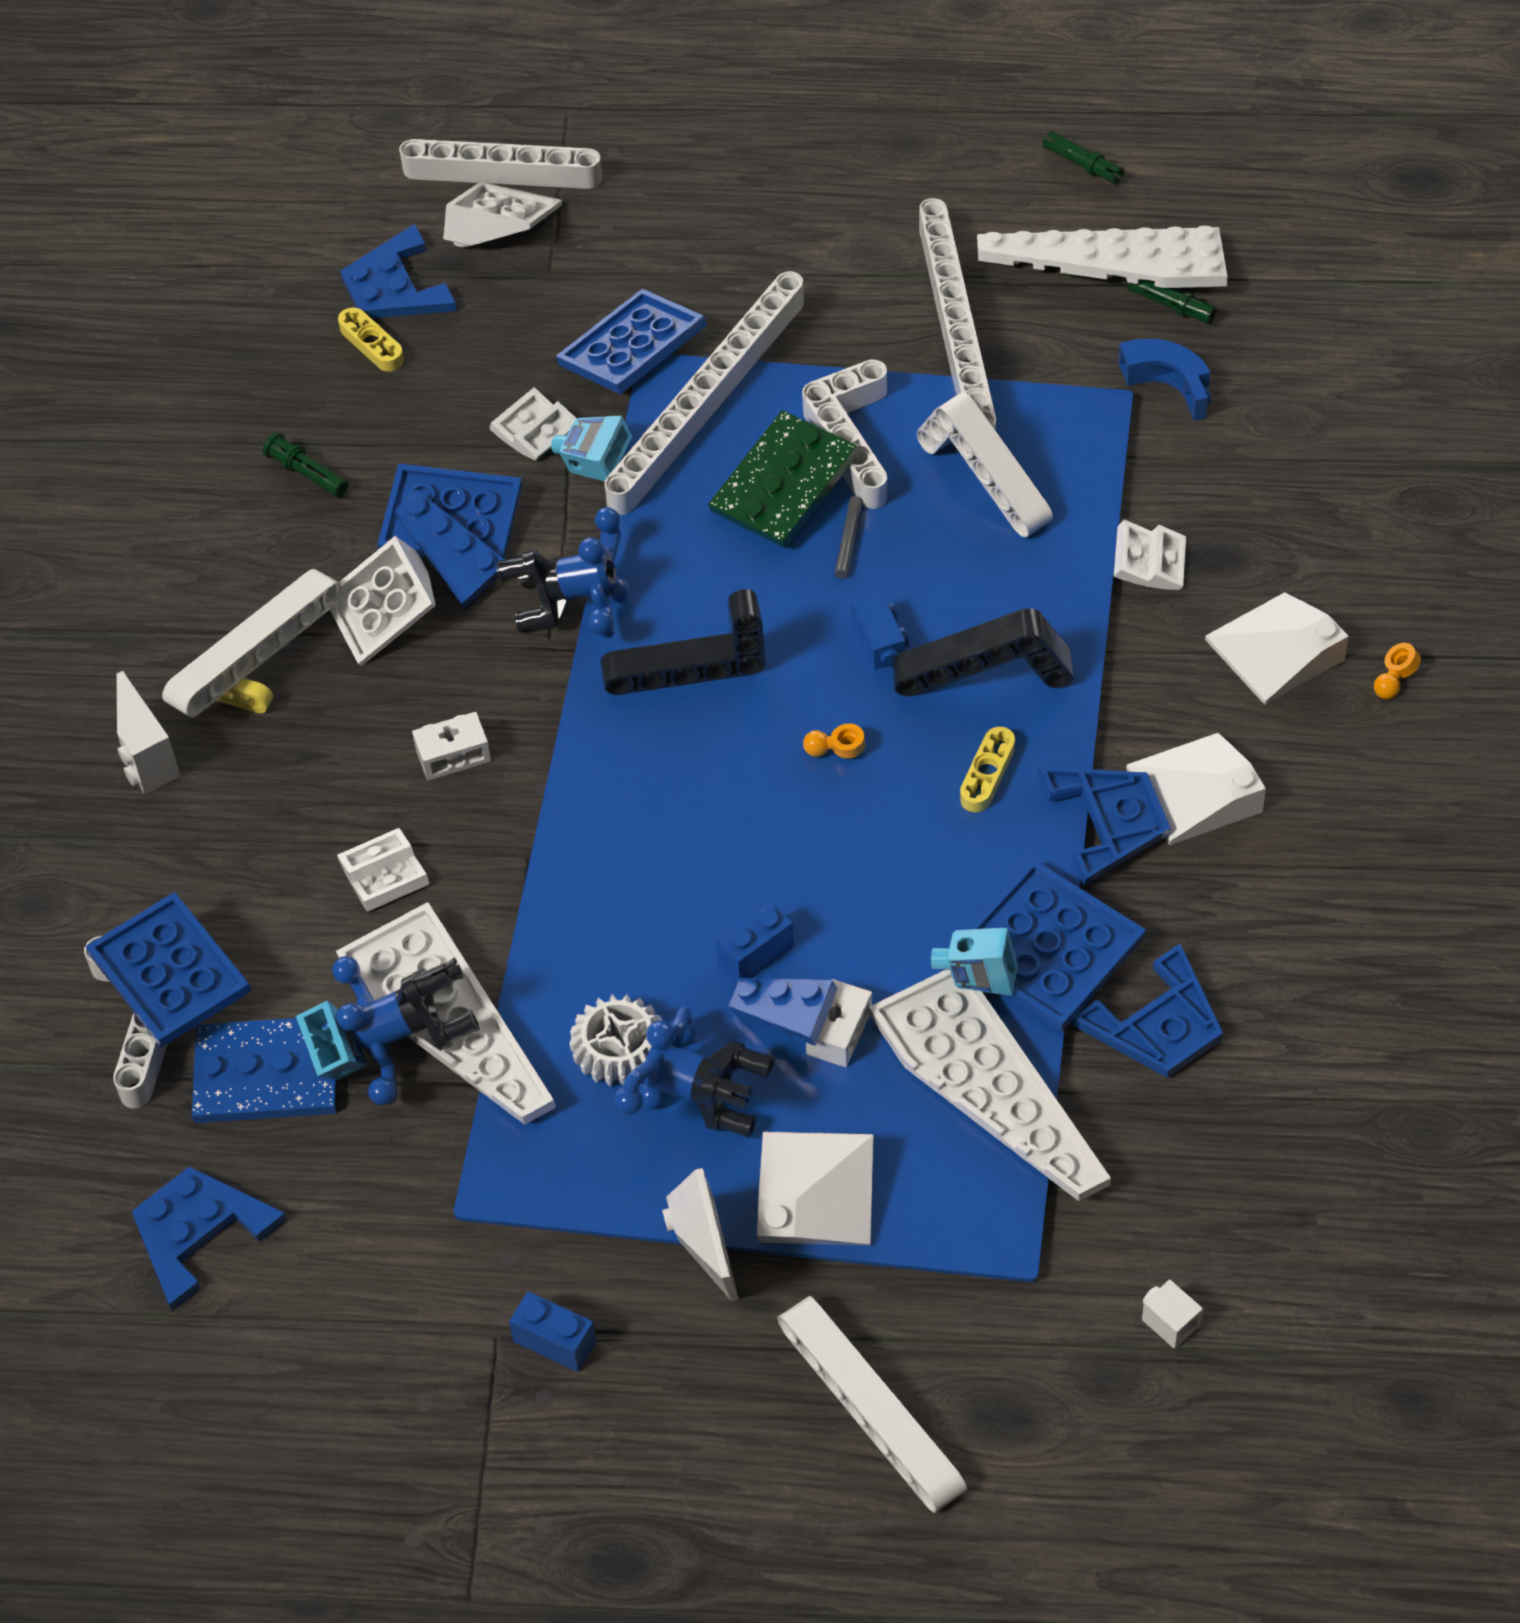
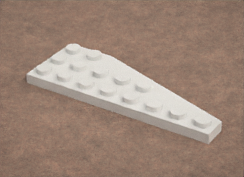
[977,226,1227,288]
[336,902,556,1125]
[869,969,1111,1201]

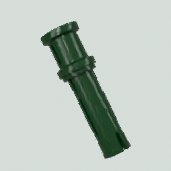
[263,432,349,498]

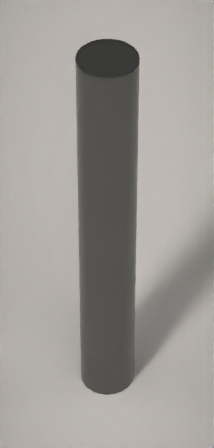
[835,496,862,579]

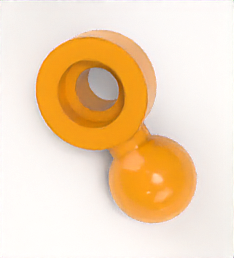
[1374,643,1421,700]
[803,724,866,758]

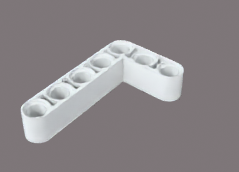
[802,360,887,509]
[917,392,1053,538]
[84,936,168,1109]

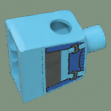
[551,416,632,481]
[931,928,1018,996]
[296,1001,367,1080]

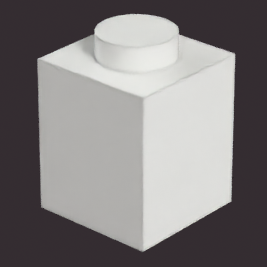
[1142,1280,1203,1349]

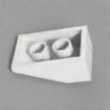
[117,671,181,795]

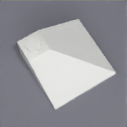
[443,182,562,247]
[330,536,435,666]
[1205,592,1349,705]
[1126,733,1266,845]
[757,1132,873,1246]
[662,1168,739,1301]

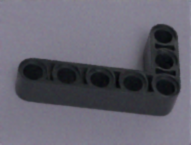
[600,589,765,695]
[892,608,1074,696]

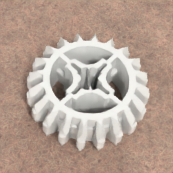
[570,994,662,1087]

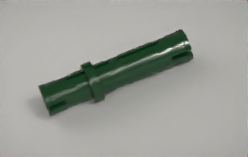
[1043,131,1125,185]
[1128,279,1217,325]

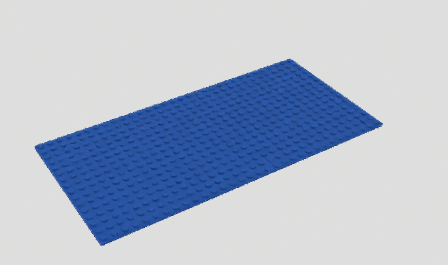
[454,354,1133,1282]

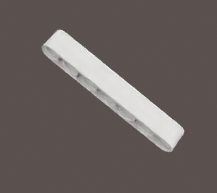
[399,139,602,189]
[162,569,343,717]
[778,1296,967,1513]

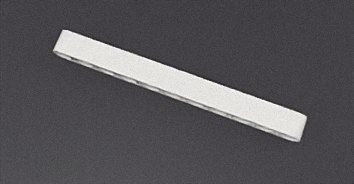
[919,198,996,431]
[605,271,804,515]

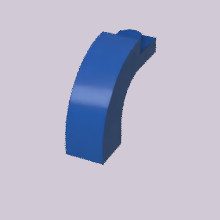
[1118,339,1211,421]

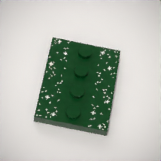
[708,410,860,549]

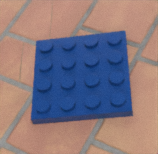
[967,859,1146,1032]

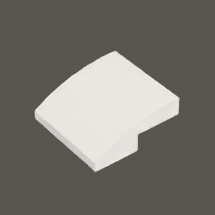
[490,387,577,461]
[1114,520,1186,590]
[337,828,430,912]

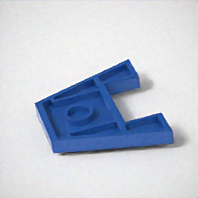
[340,224,457,318]
[1038,767,1170,886]
[1071,944,1223,1078]
[132,1167,287,1311]

